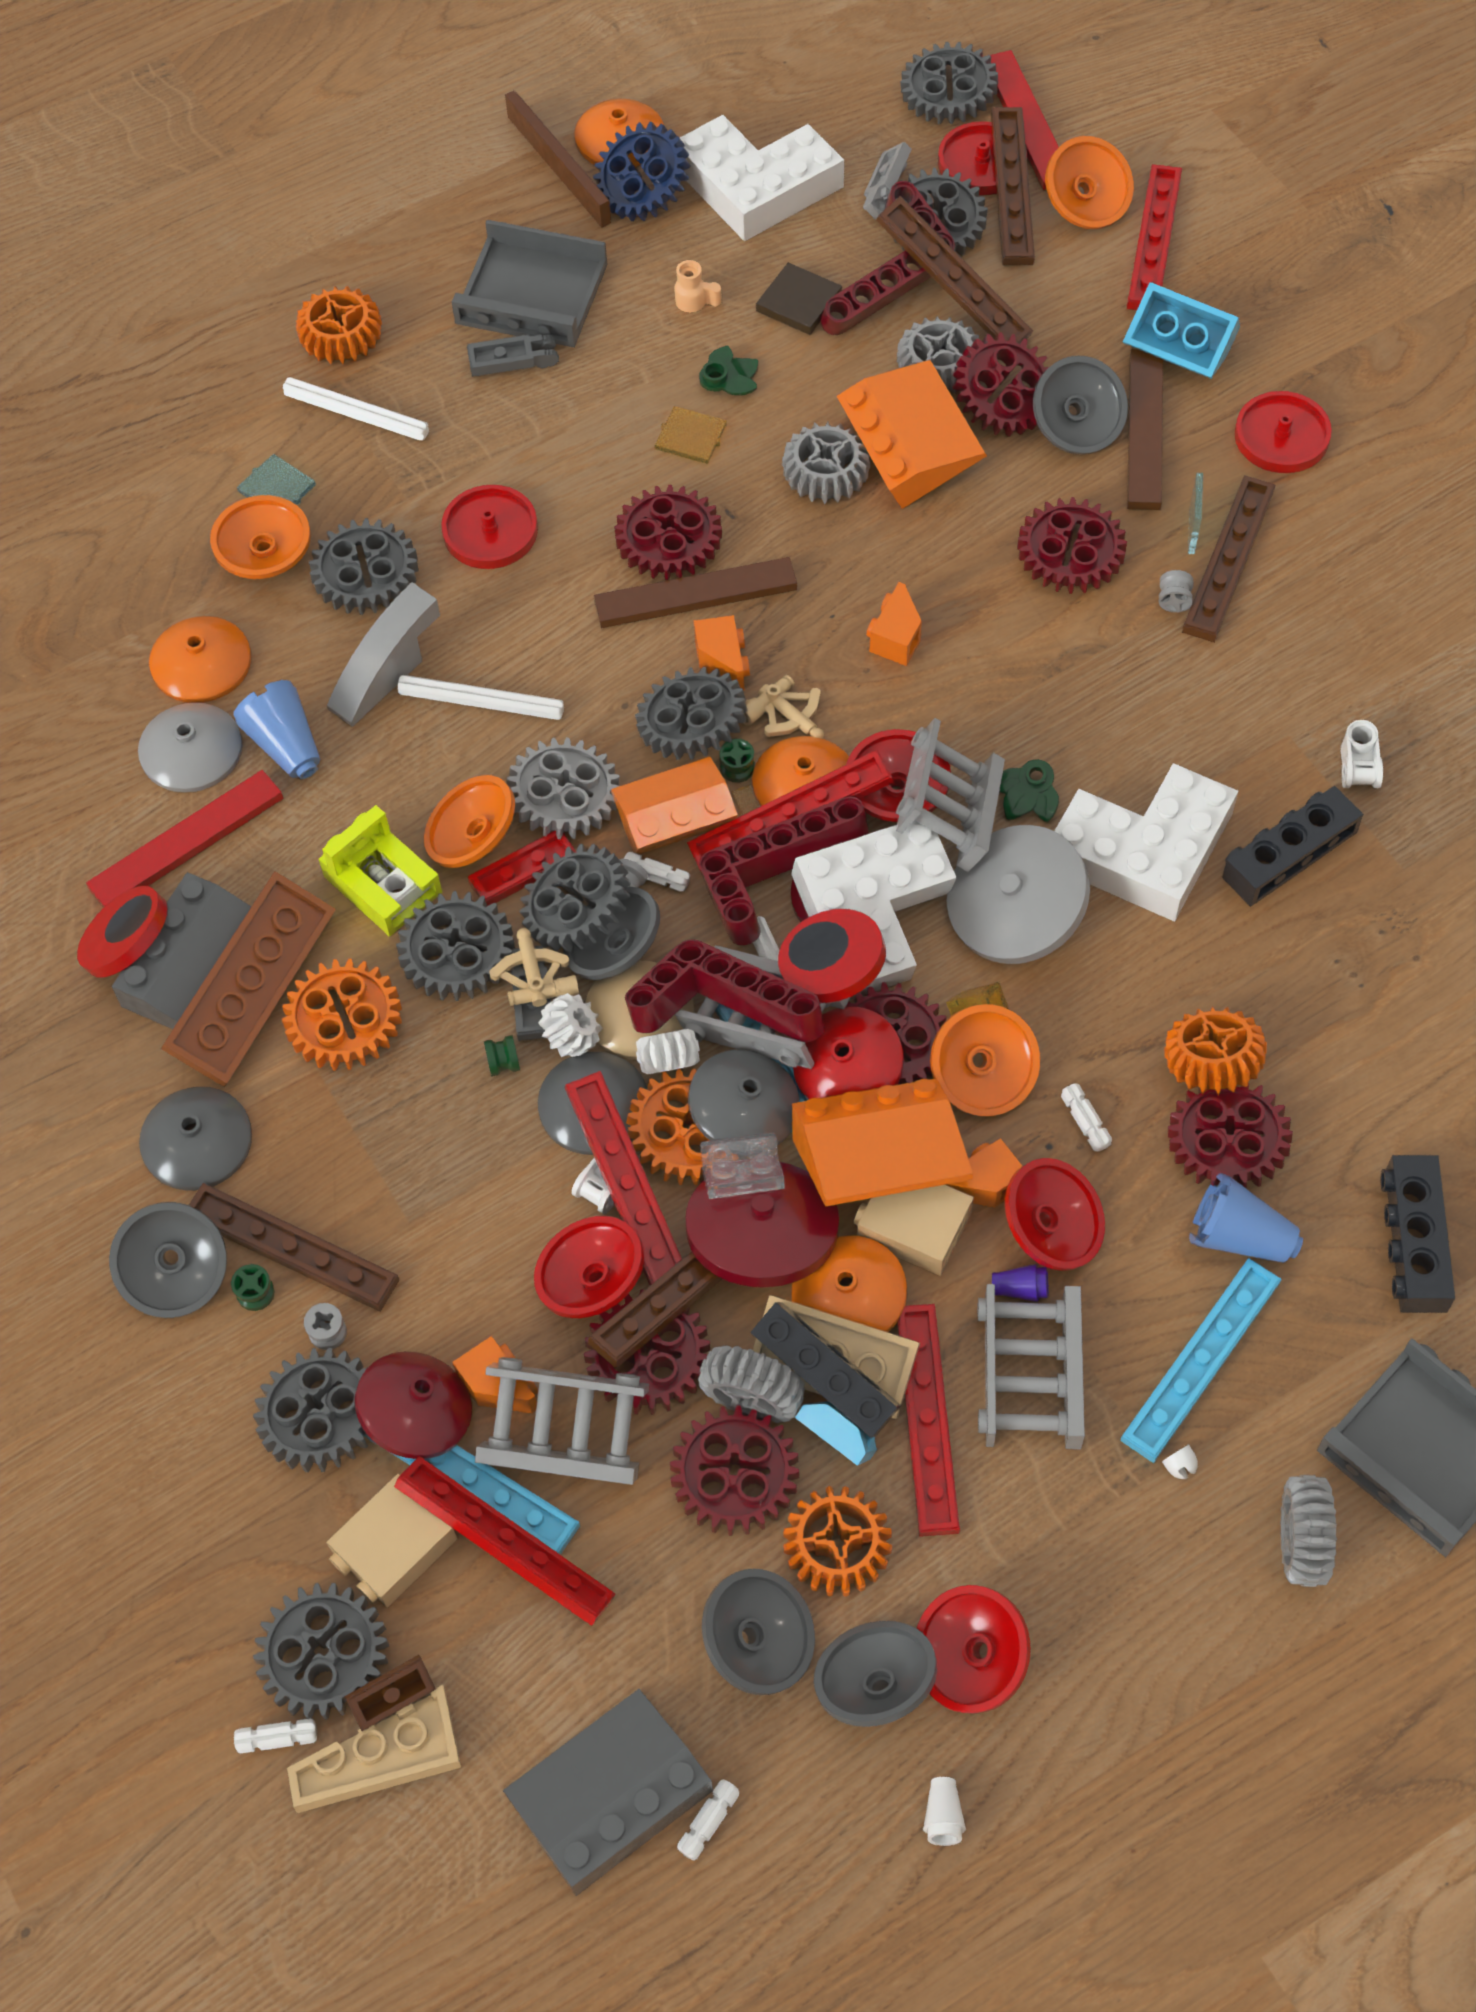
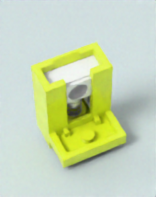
[319,805,443,937]

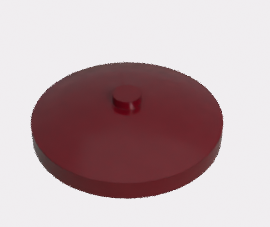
[685,1160,839,1288]

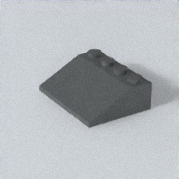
[111,872,252,1029]
[503,1689,713,1896]

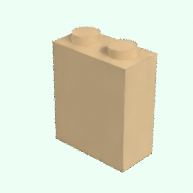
[854,1185,974,1276]
[327,1474,457,1608]

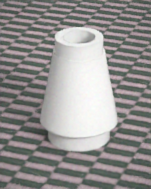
[923,1777,966,1846]

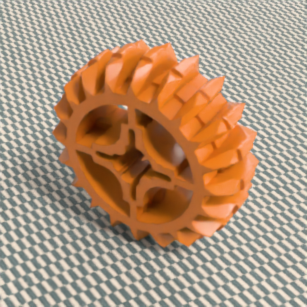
[296,286,382,365]
[1164,1006,1267,1094]
[783,1486,892,1597]

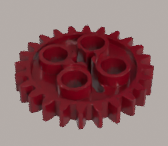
[952,332,1049,437]
[614,485,722,580]
[1017,497,1127,594]
[837,982,947,1085]
[1168,1082,1293,1188]
[584,1289,711,1415]
[670,1405,800,1536]

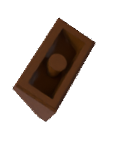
[344,1655,436,1731]

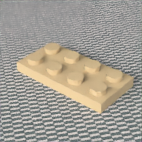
[753,1295,920,1419]

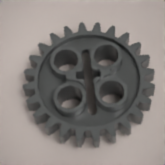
[900,42,998,124]
[894,168,988,256]
[309,518,419,615]
[635,667,748,760]
[520,844,631,952]
[396,891,515,1001]
[253,1348,368,1473]
[253,1583,389,1720]

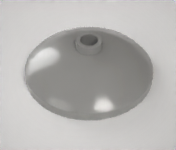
[138,703,242,792]

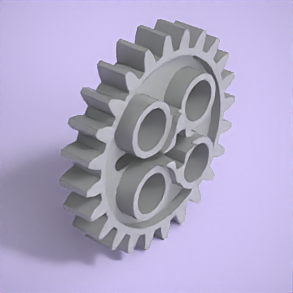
[507,737,620,839]

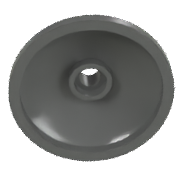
[1033,356,1128,455]
[563,887,660,980]
[688,1050,800,1154]
[538,1052,648,1155]
[139,1087,252,1191]
[109,1202,227,1318]
[702,1569,815,1695]
[814,1621,937,1727]

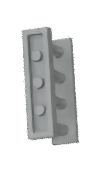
[896,718,1005,872]
[675,945,850,1069]
[977,1284,1085,1449]
[475,1357,649,1485]

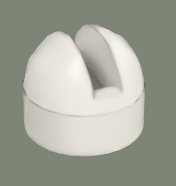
[1162,1444,1198,1479]

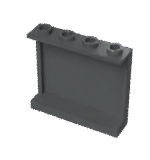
[452,220,608,348]
[1317,1338,1476,1558]

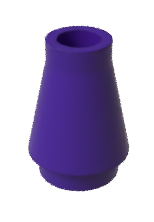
[992,1263,1049,1302]

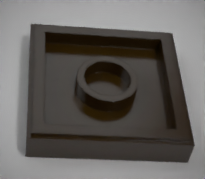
[756,262,842,335]

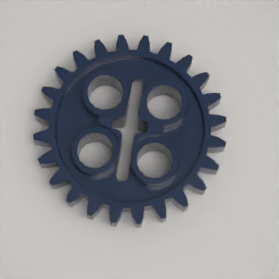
[593,121,691,222]

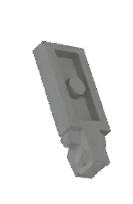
[863,142,912,220]

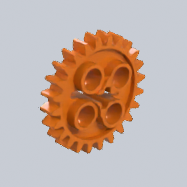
[282,958,402,1071]
[626,1068,738,1185]

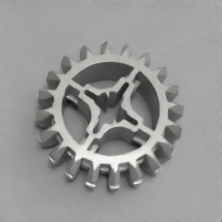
[896,316,979,394]
[782,421,871,504]
[698,1345,805,1423]
[1280,1475,1337,1587]

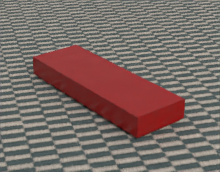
[468,831,576,907]

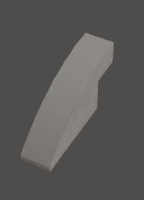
[327,582,440,727]

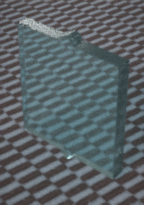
[237,454,316,504]
[1188,473,1203,554]

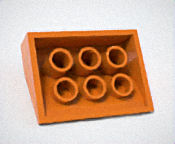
[837,360,987,509]
[792,1079,973,1206]

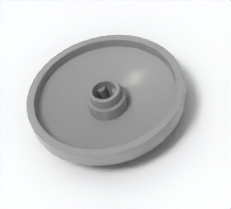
[947,825,1090,964]

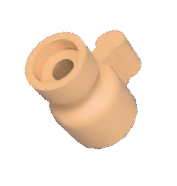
[674,260,722,313]

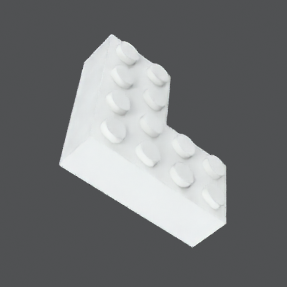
[680,115,844,241]
[1055,763,1238,922]
[791,820,956,1000]

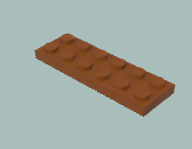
[161,871,336,1088]

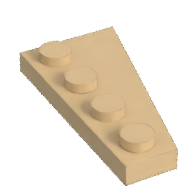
[287,1685,461,1813]

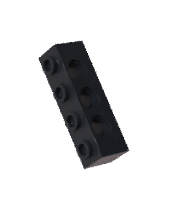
[1222,785,1364,907]
[1380,1155,1455,1313]
[750,1302,902,1438]

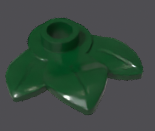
[699,345,758,396]
[999,759,1059,823]

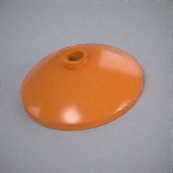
[574,98,664,167]
[1045,136,1134,229]
[210,495,311,579]
[149,616,251,703]
[752,736,849,806]
[424,775,515,868]
[930,1004,1040,1116]
[791,1235,907,1332]

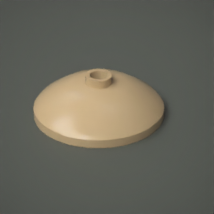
[585,960,694,1060]

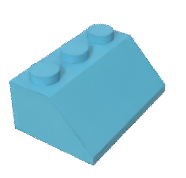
[1123,282,1240,379]

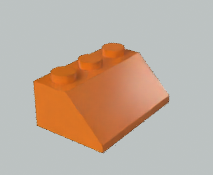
[611,757,738,854]

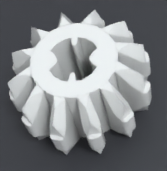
[538,993,603,1057]
[636,1029,700,1074]

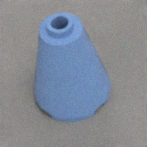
[233,680,320,779]
[1189,1173,1303,1263]

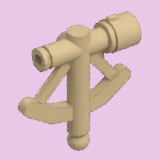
[744,675,824,739]
[490,928,579,1007]

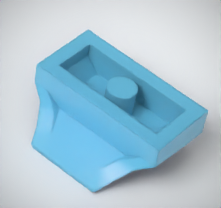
[795,1401,877,1466]

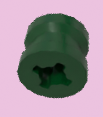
[720,739,755,783]
[484,1035,520,1077]
[231,1264,275,1311]

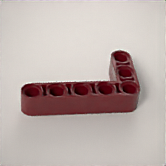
[821,181,955,335]
[699,796,869,946]
[625,939,825,1042]

